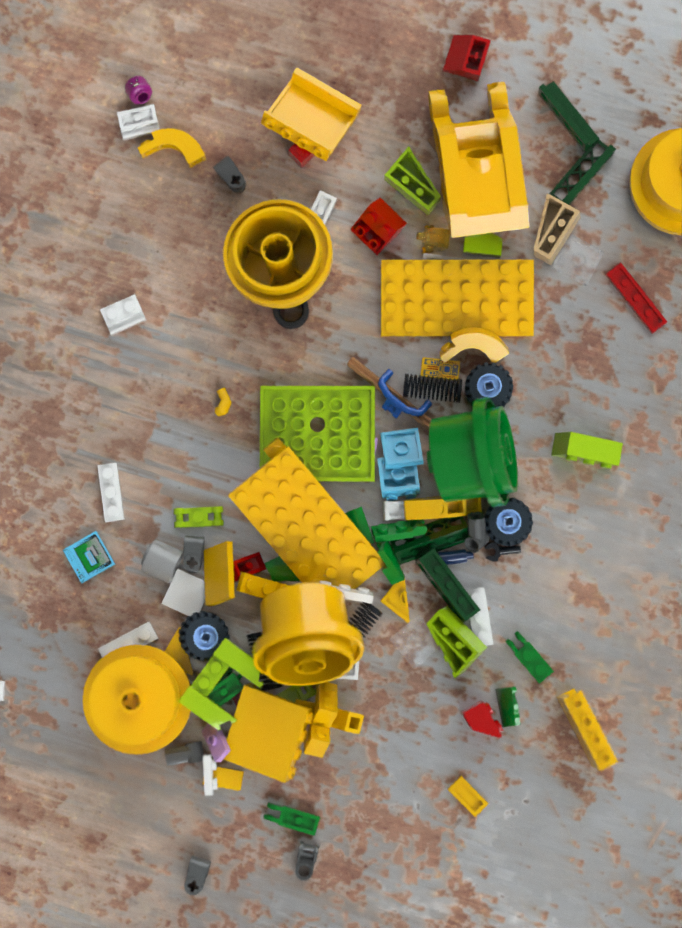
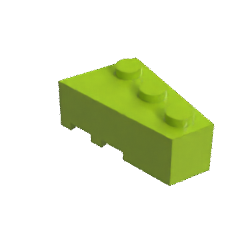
[384,146,441,215]
[551,432,623,469]
[426,606,487,678]

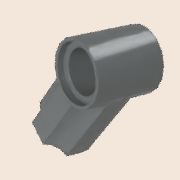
[465,512,490,553]
[165,741,204,766]

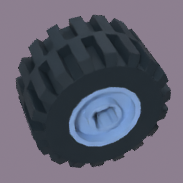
[465,362,513,408]
[484,498,533,546]
[178,611,230,661]

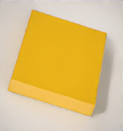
[204,541,235,607]

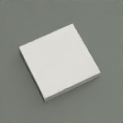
[161,569,205,616]

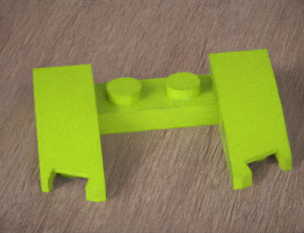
[179,638,263,730]

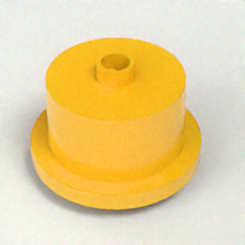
[629,128,682,235]
[223,199,333,309]
[252,583,364,686]
[83,645,191,755]

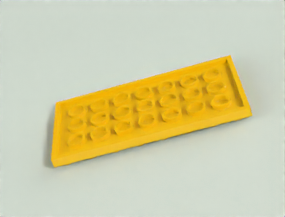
[381,260,534,336]
[228,446,385,589]

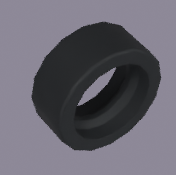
[273,301,309,329]

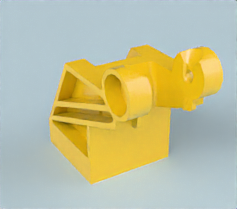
[428,81,529,238]

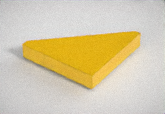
[380,579,410,623]
[165,627,193,676]

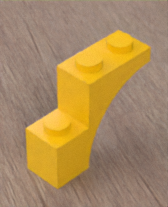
[304,682,338,758]

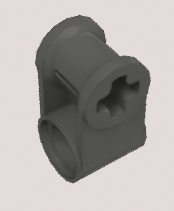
[213,155,246,193]
[183,535,205,573]
[295,841,320,881]
[184,855,211,895]

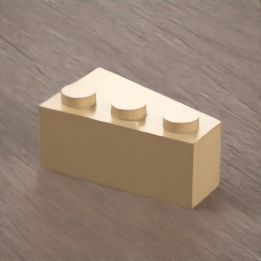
[534,193,581,265]

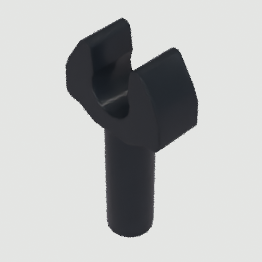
[485,542,521,562]

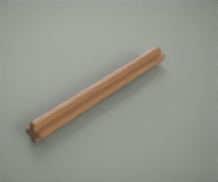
[347,357,432,431]

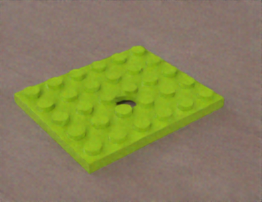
[259,386,375,482]

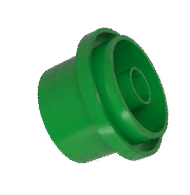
[427,397,518,507]

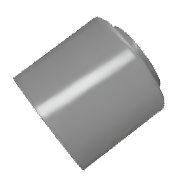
[141,540,184,583]

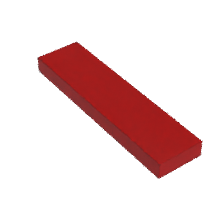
[605,262,667,334]

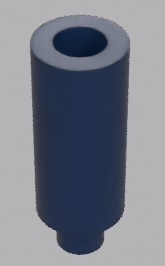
[437,549,474,565]

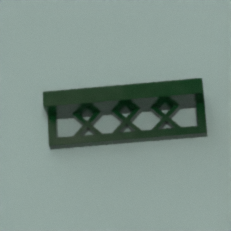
[538,81,600,152]
[549,139,616,205]
[390,516,468,565]
[415,548,480,623]

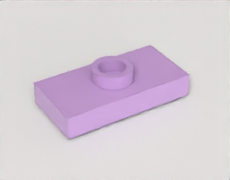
[201,723,231,762]

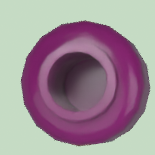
[125,76,152,104]

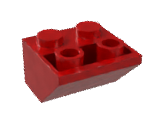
[443,35,491,82]
[350,197,407,255]
[461,700,503,738]

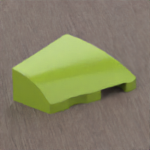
[463,233,502,258]

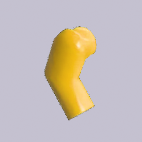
[215,388,232,417]

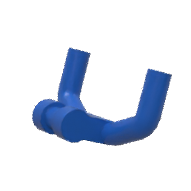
[378,369,432,419]

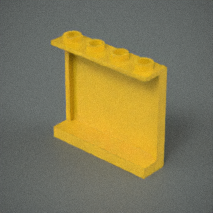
[261,68,362,161]
[224,683,314,783]
[557,688,618,771]

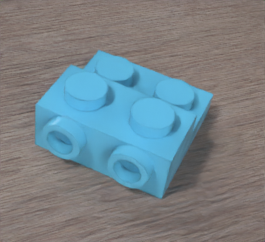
[377,457,420,501]

